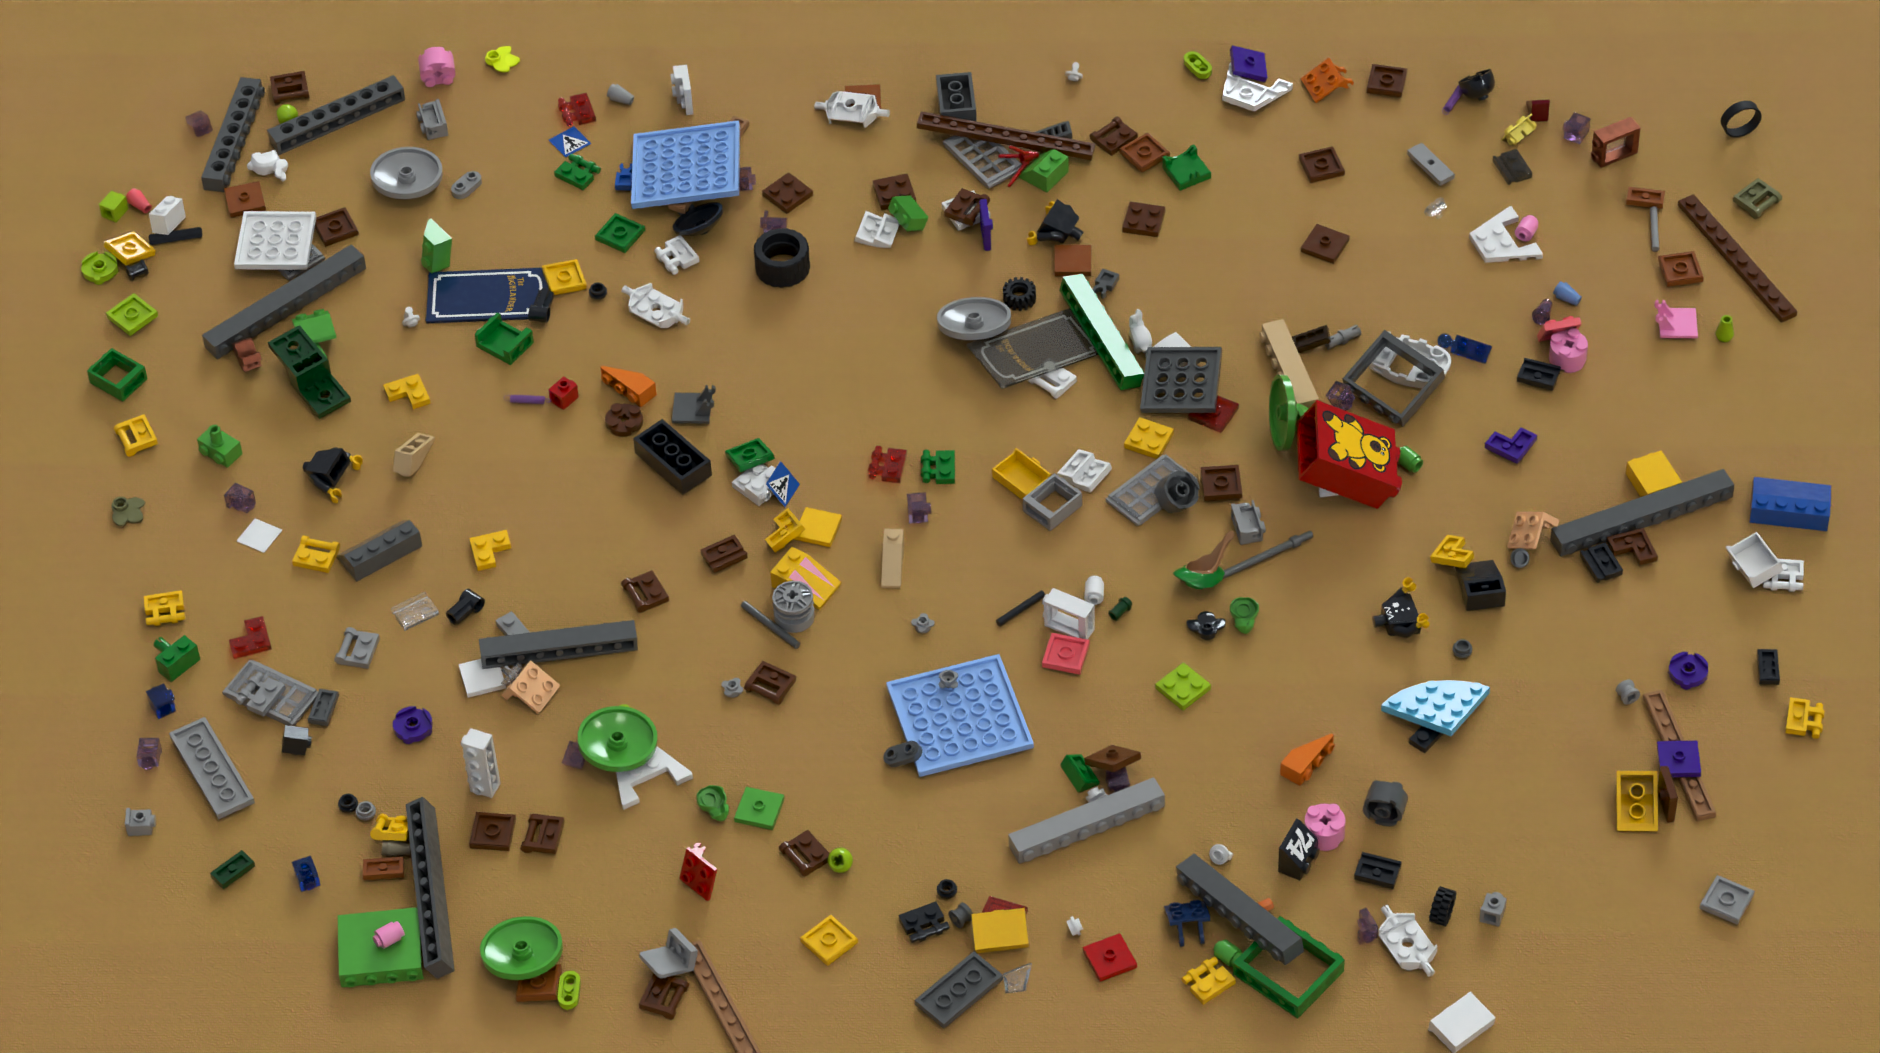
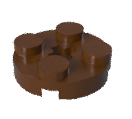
[605,403,643,437]

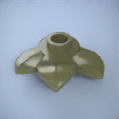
[111,497,145,527]

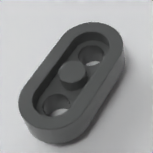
[883,741,922,768]

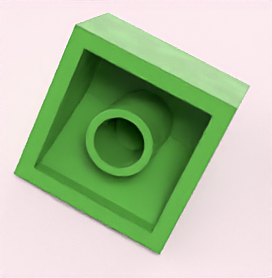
[1018,149,1069,192]
[421,219,452,273]
[292,309,337,343]

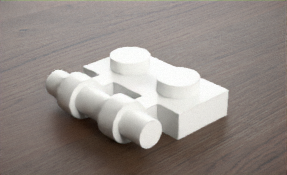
[654,235,699,275]
[1763,559,1804,592]

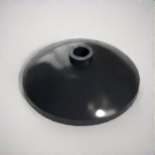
[673,202,724,236]

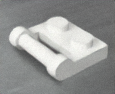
[1027,359,1077,399]

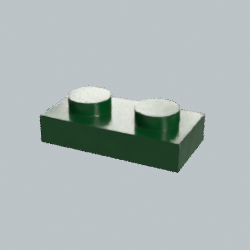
[210,850,255,889]

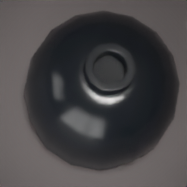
[1458,69,1495,101]

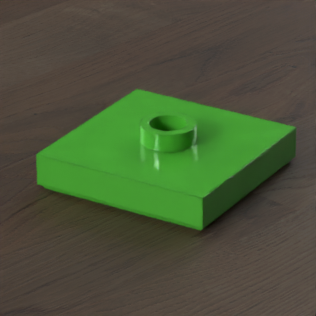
[734,787,785,830]

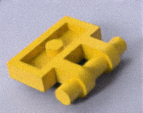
[144,590,186,626]
[1785,697,1825,739]
[1181,957,1236,1005]

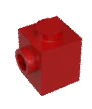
[548,376,579,410]

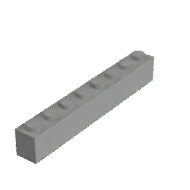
[1008,777,1165,864]

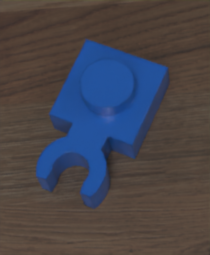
[615,163,632,191]

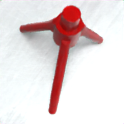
[998,146,1039,187]

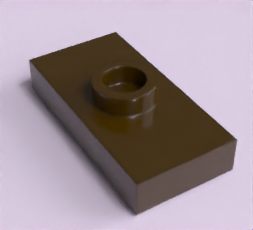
[1292,325,1331,353]

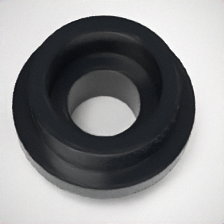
[589,282,607,300]
[338,794,358,813]
[937,879,957,899]

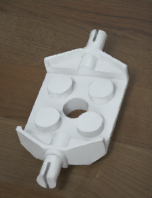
[814,91,890,128]
[621,283,690,328]
[1378,905,1438,977]

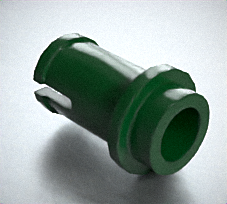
[1108,597,1133,621]

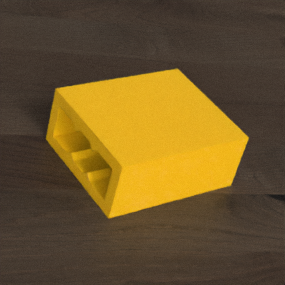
[1626,450,1682,497]

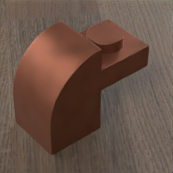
[232,338,262,372]

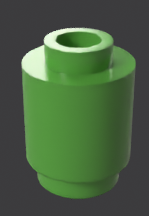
[1398,446,1423,473]
[1213,939,1242,967]

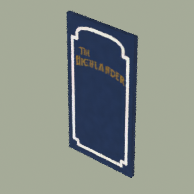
[425,268,548,323]

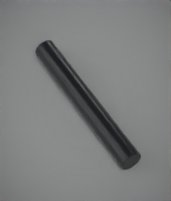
[996,590,1045,626]

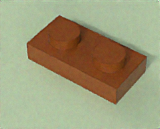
[1626,187,1665,209]
[363,857,404,880]

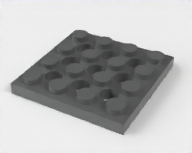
[1140,347,1222,413]

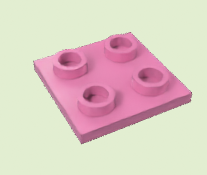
[1654,300,1698,338]

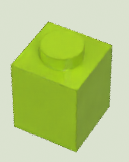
[99,191,129,223]

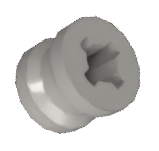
[1615,679,1640,705]

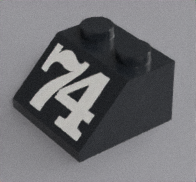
[1278,818,1320,881]

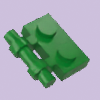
[554,153,601,190]
[921,450,955,484]

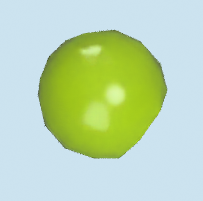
[277,104,298,124]
[828,847,853,873]

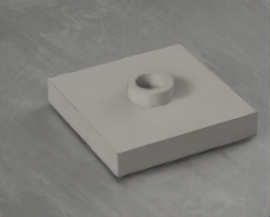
[1699,875,1755,925]

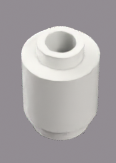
[1084,576,1104,605]

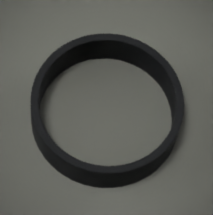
[1720,101,1762,137]

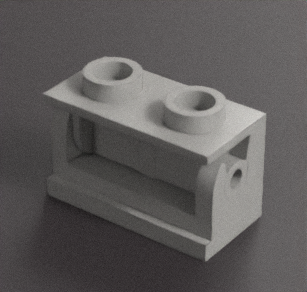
[416,99,448,140]
[1231,500,1266,545]

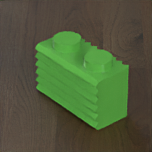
[888,196,928,232]

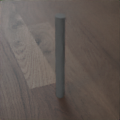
[741,601,800,649]

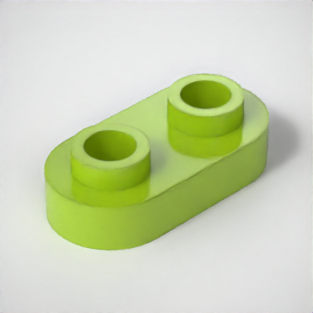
[1184,51,1212,79]
[557,971,581,1010]

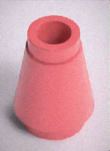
[126,188,152,213]

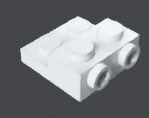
[670,65,693,115]
[732,464,776,506]

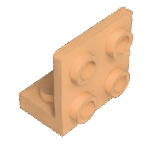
[1507,512,1559,550]
[501,660,560,713]

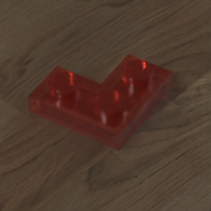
[229,616,272,659]

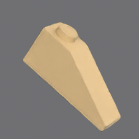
[393,433,435,476]
[881,529,904,589]

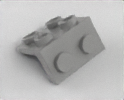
[639,928,698,978]

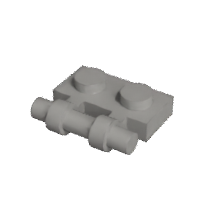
[235,672,286,717]

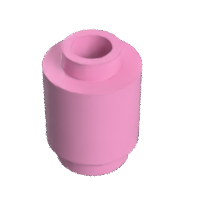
[1515,215,1538,242]
[373,921,405,949]

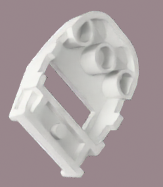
[1369,331,1451,388]

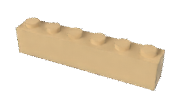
[1259,319,1319,408]

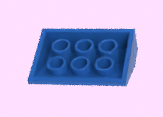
[1749,477,1831,531]

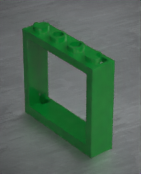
[1233,916,1345,1019]

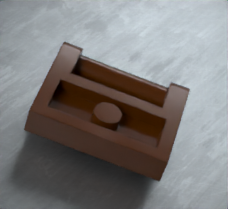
[270,71,310,104]
[1089,116,1138,156]
[944,188,990,226]
[621,570,669,613]
[744,661,796,705]
[520,814,565,854]
[779,830,830,876]
[639,974,689,1020]

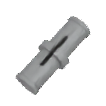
[1325,325,1361,350]

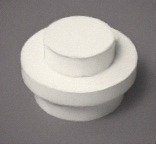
[1066,916,1083,936]

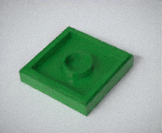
[595,213,646,253]
[725,438,775,473]

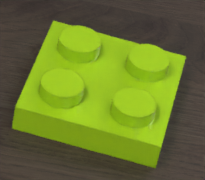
[106,293,158,336]
[1155,662,1211,711]

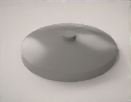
[370,147,443,199]
[937,297,1011,340]

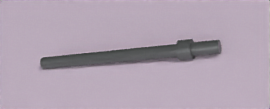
[1223,530,1313,579]

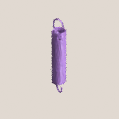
[1442,85,1463,115]
[504,395,551,404]

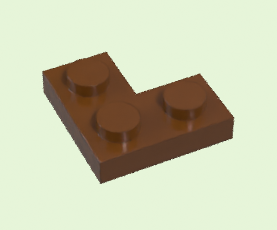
[1607,528,1658,566]

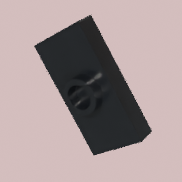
[1757,649,1780,685]

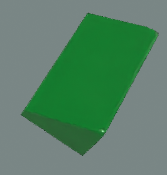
[1060,754,1100,792]

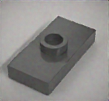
[308,689,339,726]

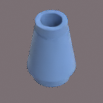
[1553,281,1582,306]

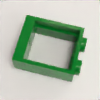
[87,348,148,402]

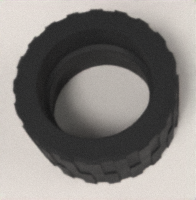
[754,228,810,288]

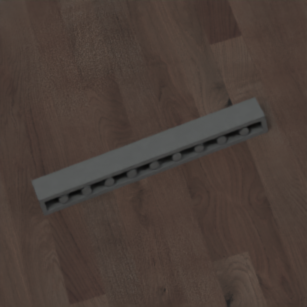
[202,244,366,359]
[1550,469,1734,556]
[406,797,455,979]

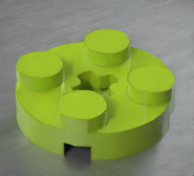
[81,251,119,285]

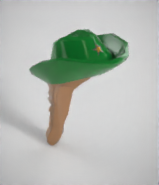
[1172,530,1235,589]

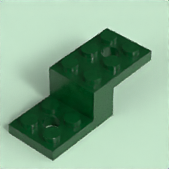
[268,325,351,419]

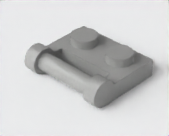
[334,627,380,669]

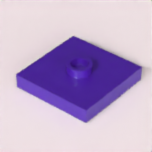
[1230,45,1268,82]
[979,199,993,251]
[1657,741,1701,777]

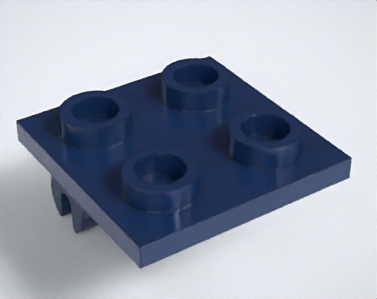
[1164,900,1211,947]

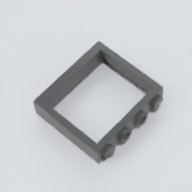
[1342,330,1445,427]

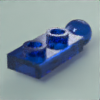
[1437,333,1492,364]

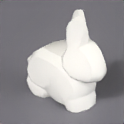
[247,150,288,181]
[1129,309,1152,354]

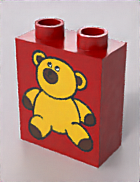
[1297,400,1402,509]

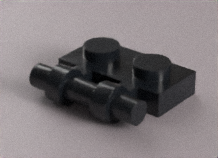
[898,901,950,943]

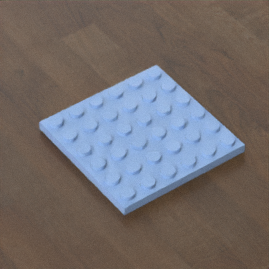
[631,120,740,209]
[886,654,1034,777]

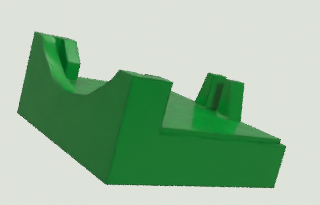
[1162,144,1211,191]

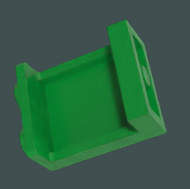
[475,312,534,365]

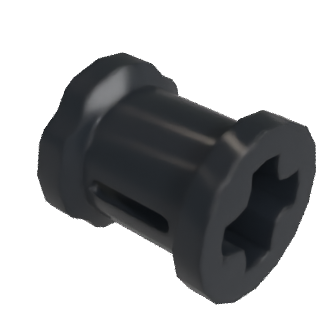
[125,259,149,281]

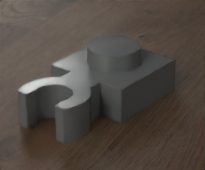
[1092,269,1119,299]

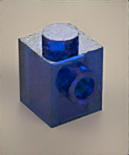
[146,683,176,719]
[292,855,320,892]

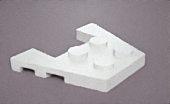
[1222,62,1293,111]
[1469,206,1543,263]
[616,746,693,810]

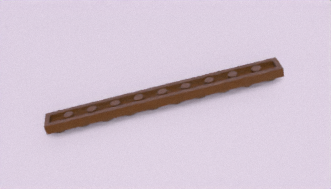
[917,111,1096,161]
[1678,194,1797,323]

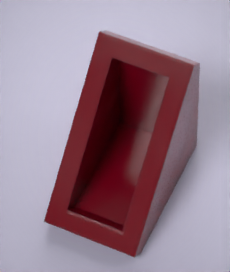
[1526,99,1550,122]

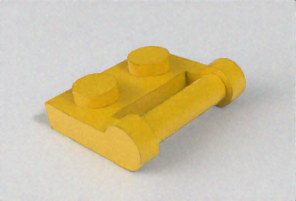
[114,414,158,457]
[292,535,340,573]
[370,814,409,841]

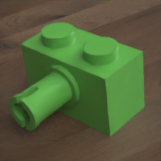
[197,425,243,468]

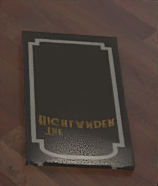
[967,308,1098,389]

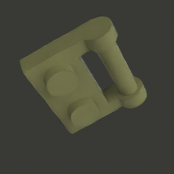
[1733,178,1782,219]

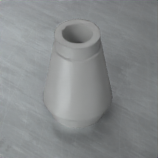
[607,84,634,105]

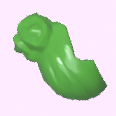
[1230,597,1259,634]
[696,785,729,821]

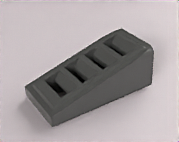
[1036,121,1072,139]

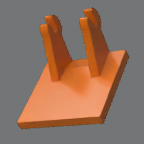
[1301,58,1354,103]

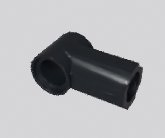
[528,288,554,323]
[446,589,485,625]

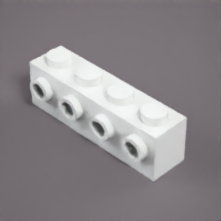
[461,728,501,798]

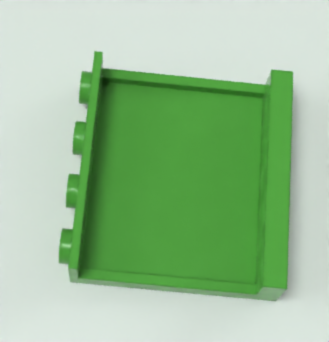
[338,907,424,987]

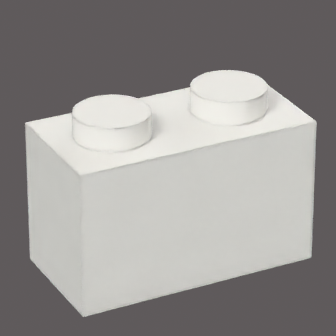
[149,196,186,235]

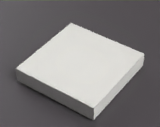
[459,659,506,698]

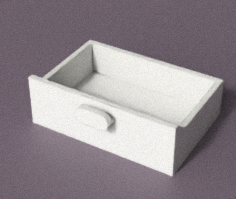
[1726,532,1784,588]
[1428,992,1496,1053]

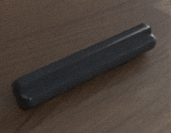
[148,227,203,245]

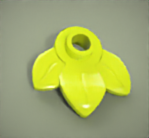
[485,46,520,72]

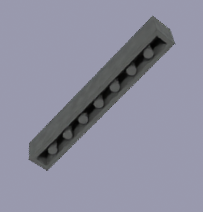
[479,620,638,669]
[1176,853,1304,965]

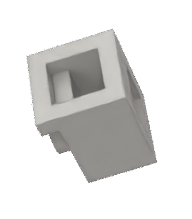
[125,808,156,836]
[1479,892,1507,927]

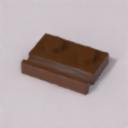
[700,534,748,573]

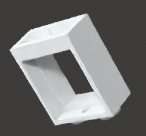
[1042,588,1095,639]

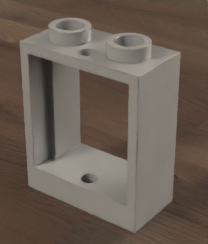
[1023,473,1082,531]

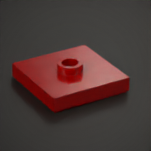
[1083,933,1137,982]

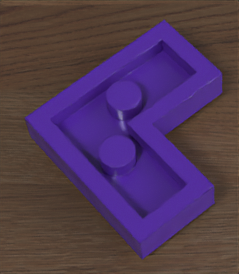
[1485,427,1537,464]

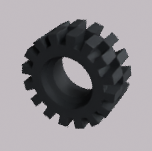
[1003,277,1036,311]
[1429,886,1457,926]

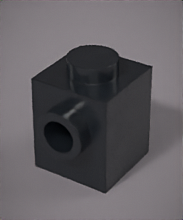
[281,725,312,756]

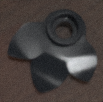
[1186,611,1226,640]

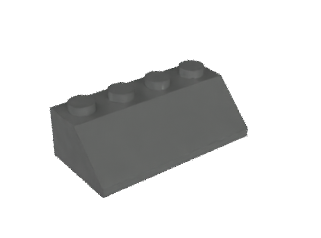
[337,520,422,582]

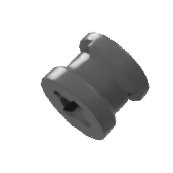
[948,902,973,928]

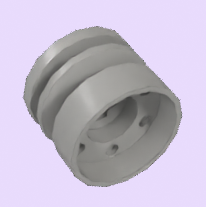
[772,581,815,633]

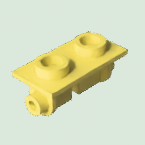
[1501,114,1537,145]

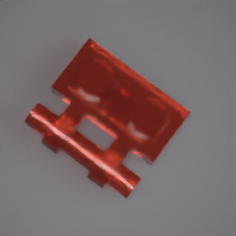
[558,92,596,126]
[868,446,907,483]

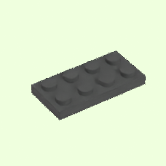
[915,951,1003,1029]

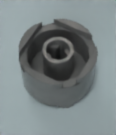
[1154,471,1200,513]
[1363,780,1408,826]

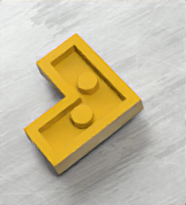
[383,374,431,409]
[765,508,806,553]
[469,530,511,571]
[1430,535,1474,568]

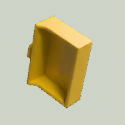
[992,448,1051,500]
[971,908,1029,953]

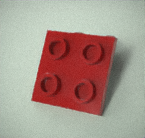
[679,843,718,901]

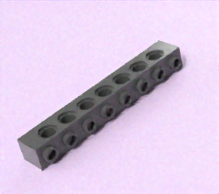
[267,75,405,155]
[201,77,265,192]

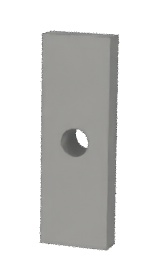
[1407,143,1455,186]

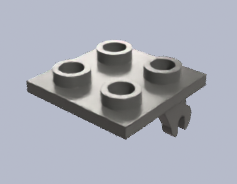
[672,385,716,424]

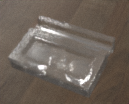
[391,592,439,631]

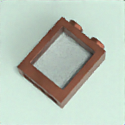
[1591,116,1641,168]

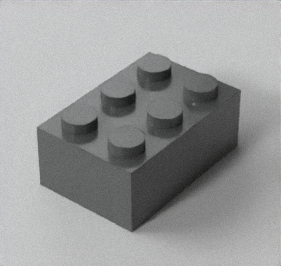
[936,72,977,122]

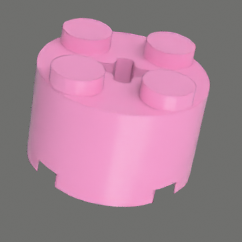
[418,47,455,87]
[1549,328,1588,373]
[1305,804,1345,851]

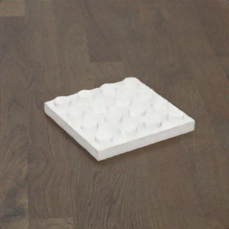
[234,211,316,270]

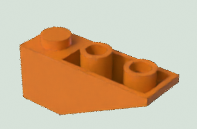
[600,366,657,407]
[1280,733,1335,786]

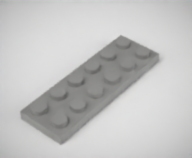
[169,717,255,820]

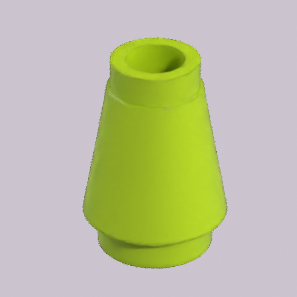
[1715,315,1734,342]

